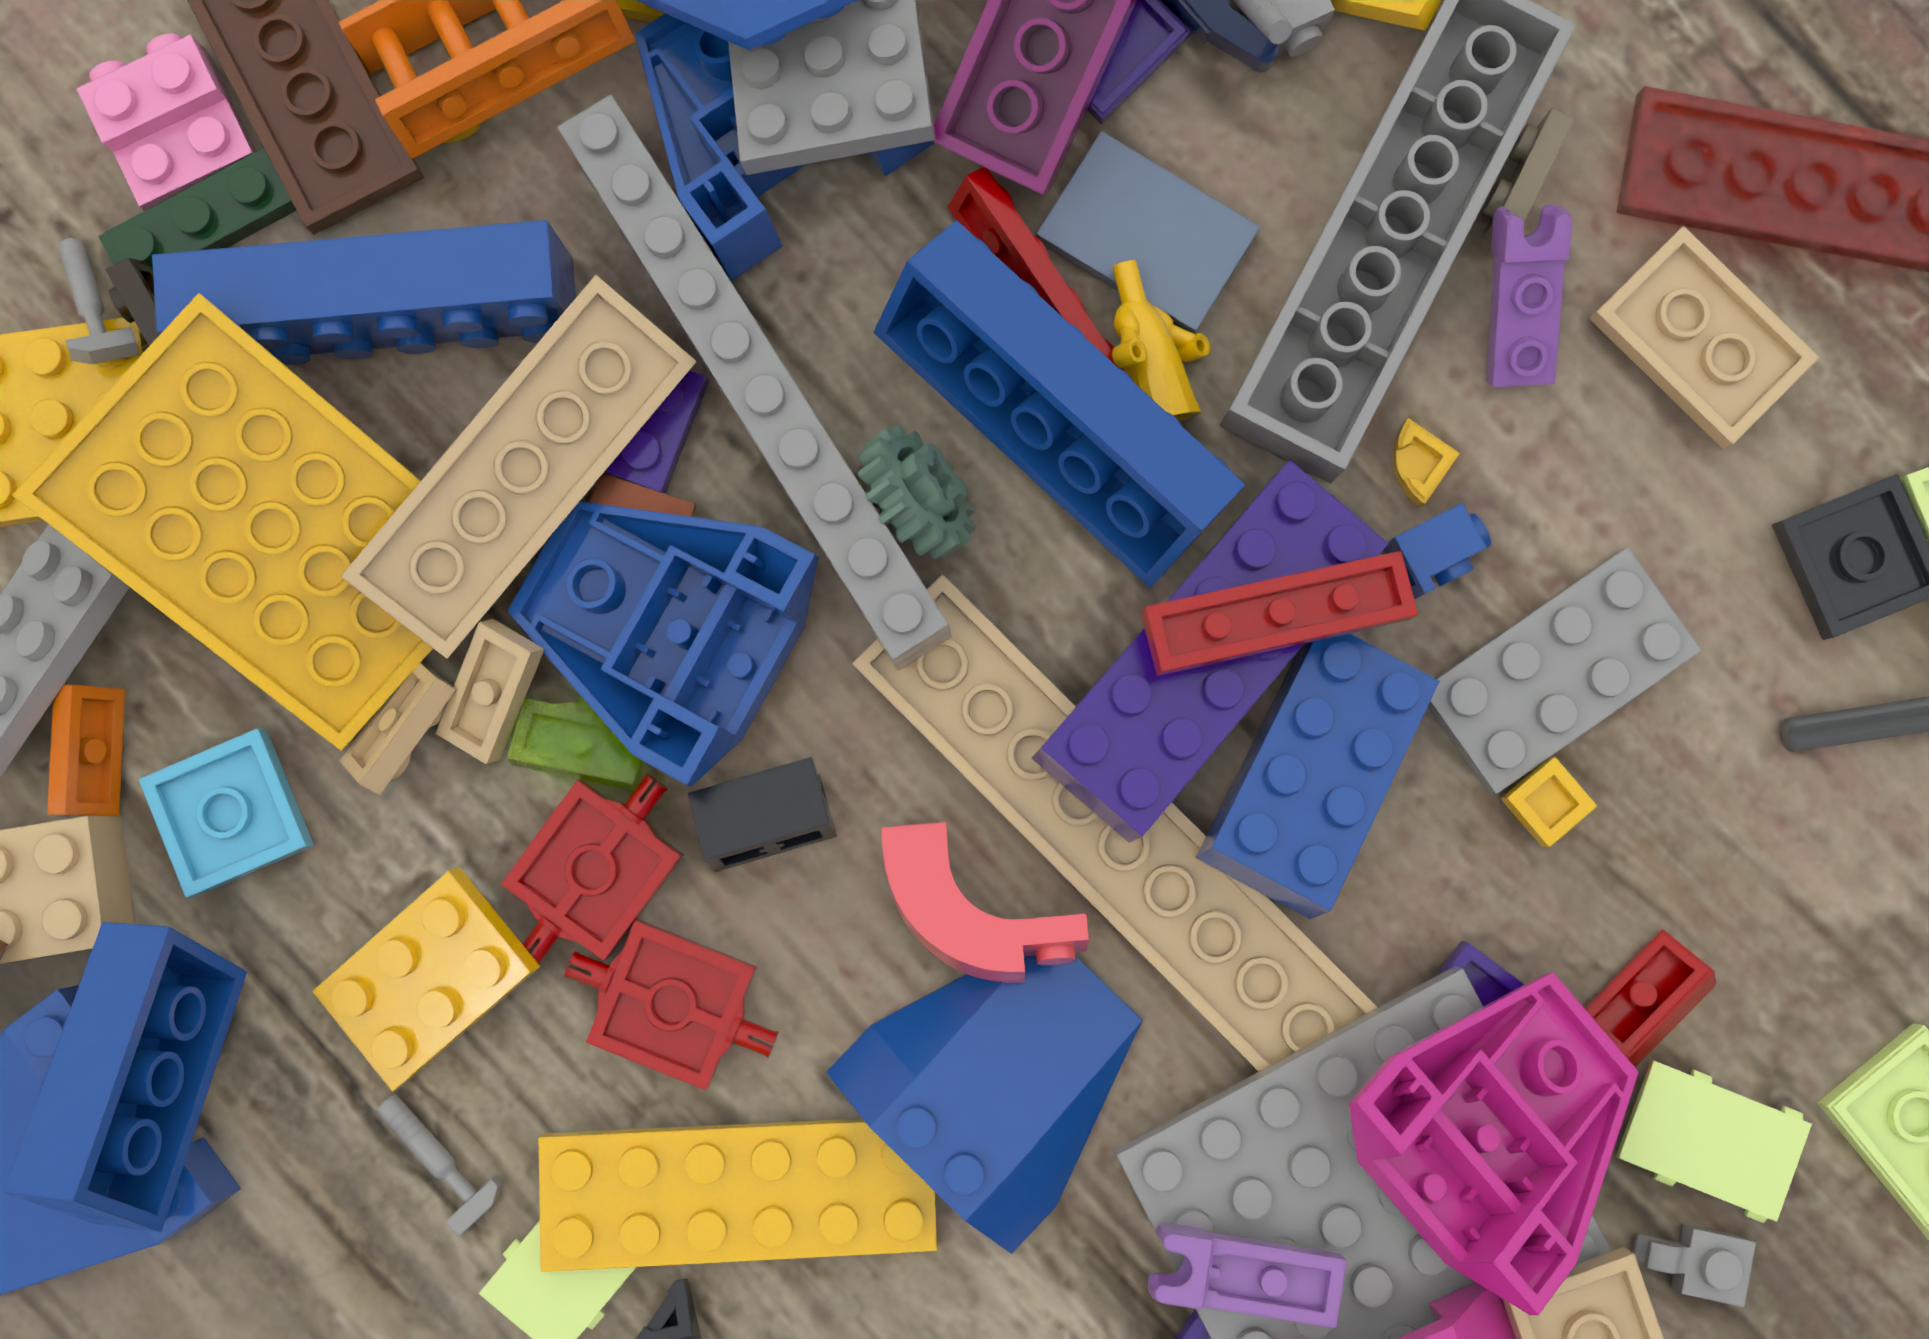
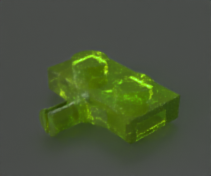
[507,695,644,791]

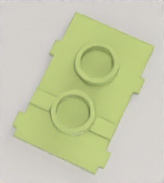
[1615,1060,1812,1223]
[478,1220,636,1339]

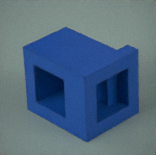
[1383,503,1491,600]

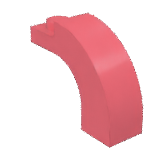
[881,822,1089,983]

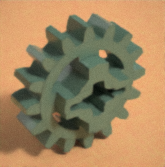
[857,425,976,560]

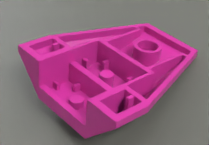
[1349,972,1639,1315]

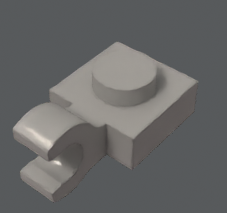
[1632,1223,1756,1307]

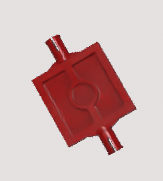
[500,773,684,965]
[564,919,779,1090]

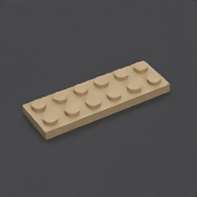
[341,275,697,659]

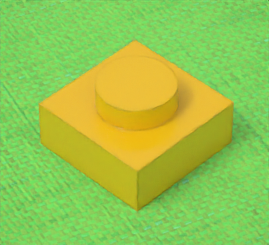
[1500,757,1597,847]

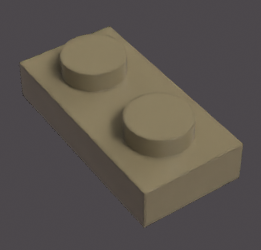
[1481,108,1575,242]

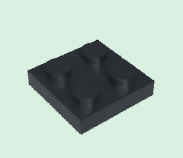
[1772,474,1929,640]

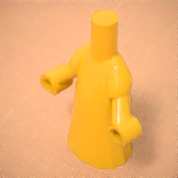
[1112,260,1211,422]

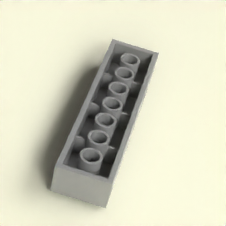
[1219,0,1576,484]

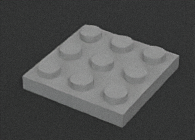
[728,0,936,175]

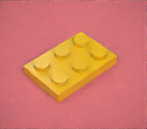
[312,867,540,1092]

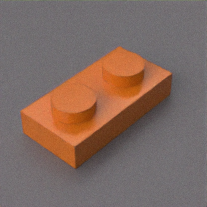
[47,684,125,816]

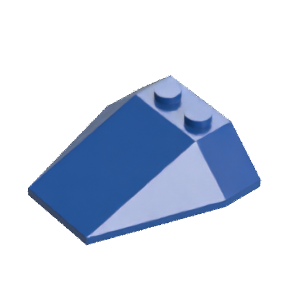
[508,501,819,787]
[826,956,1142,1254]

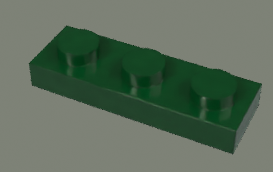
[98,147,297,270]

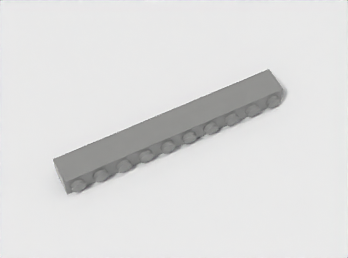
[557,94,952,670]

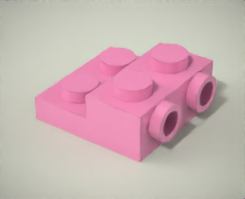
[76,33,256,211]

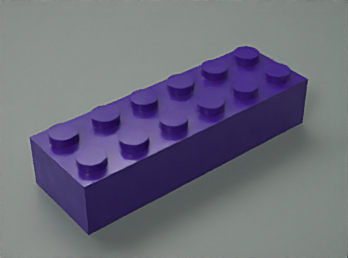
[1031,460,1389,843]

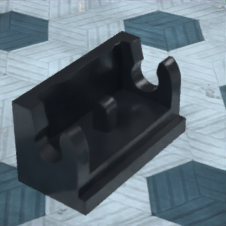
[687,757,838,872]

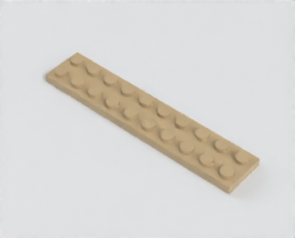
[852,574,1378,1072]

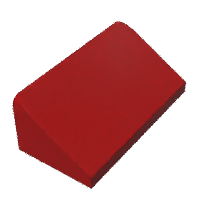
[1585,929,1716,1067]

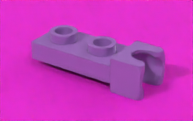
[1486,204,1572,387]
[1148,1222,1347,1328]

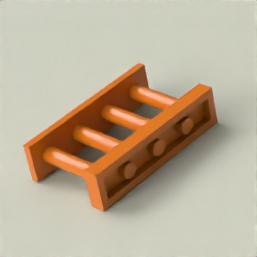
[338,0,636,159]

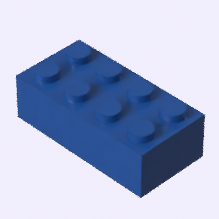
[1195,633,1440,919]
[3,922,247,1232]

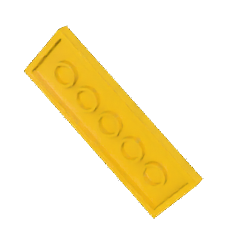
[538,1118,937,1272]

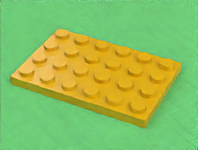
[12,293,433,751]

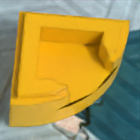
[1392,418,1460,508]

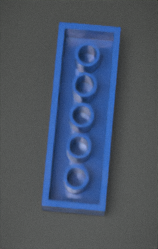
[152,220,576,365]
[873,220,1246,588]

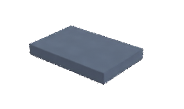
[1036,131,1260,333]

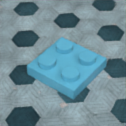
[138,728,314,898]

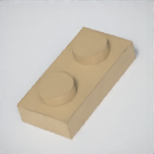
[435,619,544,764]
[339,662,456,795]

